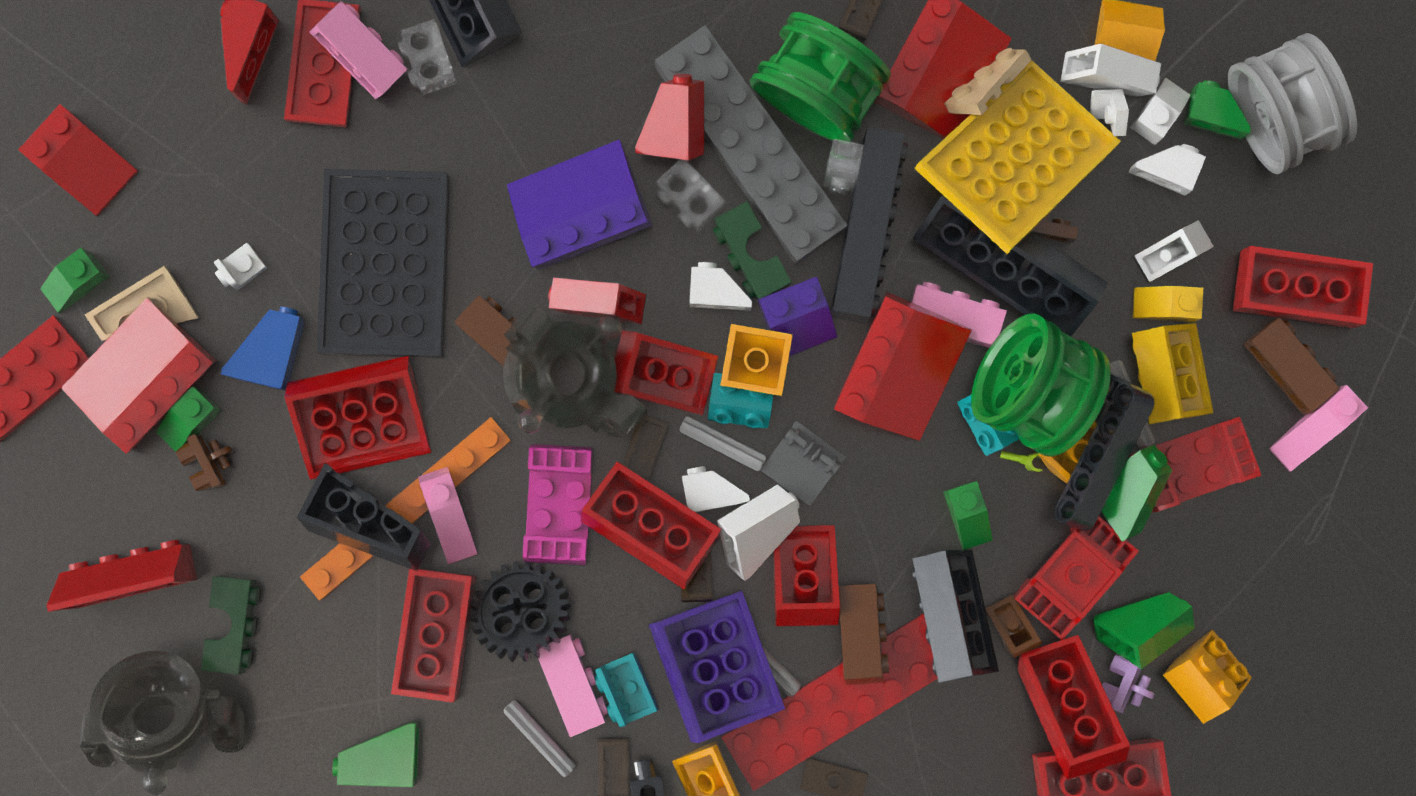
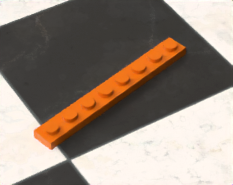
[300,417,511,601]

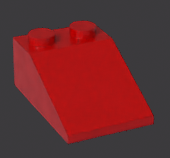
[220,0,279,104]
[18,104,138,217]
[607,330,718,415]
[773,525,840,626]

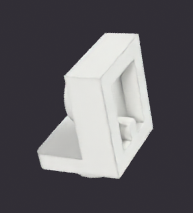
[1089,89,1129,136]
[214,243,267,290]

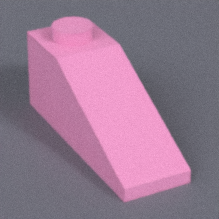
[1269,385,1368,472]
[418,467,477,564]

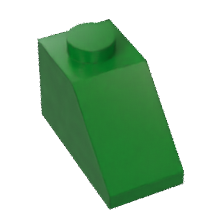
[1183,80,1251,139]
[40,248,109,313]
[156,386,222,452]
[943,481,993,550]

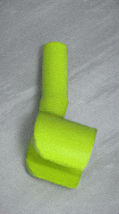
[1000,450,1043,472]

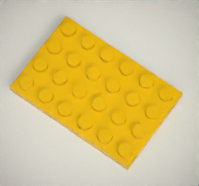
[915,60,1121,254]

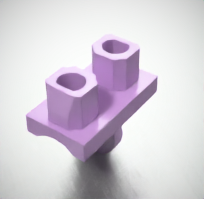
[1102,655,1155,714]

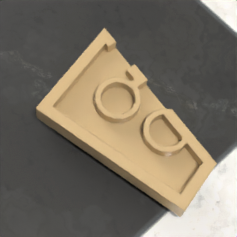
[944,48,1031,115]
[85,266,200,341]

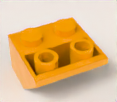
[1163,629,1252,724]

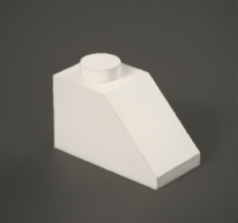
[1130,78,1190,145]
[1129,144,1206,195]
[1135,220,1214,282]
[690,262,752,311]
[682,466,750,512]

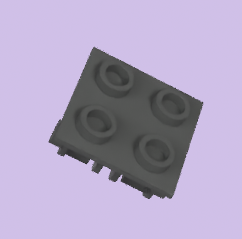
[760,421,846,507]

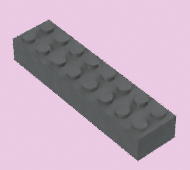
[655,25,848,266]

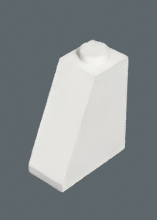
[1060,44,1161,97]
[717,484,800,581]

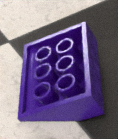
[507,139,653,270]
[648,591,785,743]

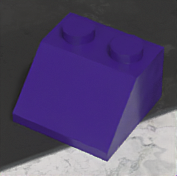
[758,276,838,357]

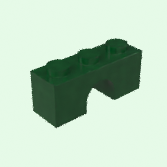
[712,201,792,302]
[201,576,260,675]

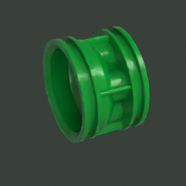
[749,12,891,144]
[971,314,1111,457]

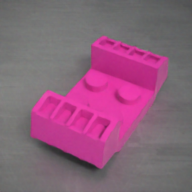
[523,444,593,565]

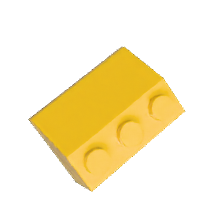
[1132,323,1213,424]

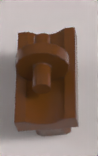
[176,434,233,492]

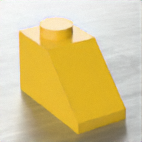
[1132,286,1203,323]

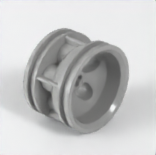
[1228,33,1357,174]

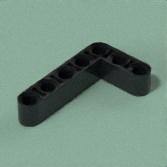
[1055,372,1154,531]

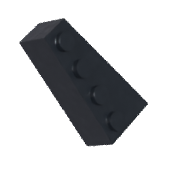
[297,463,431,571]

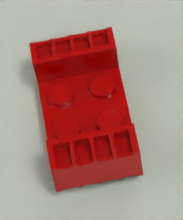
[1129,416,1262,513]
[1014,516,1139,640]

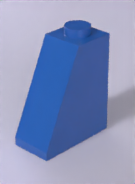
[221,306,305,391]

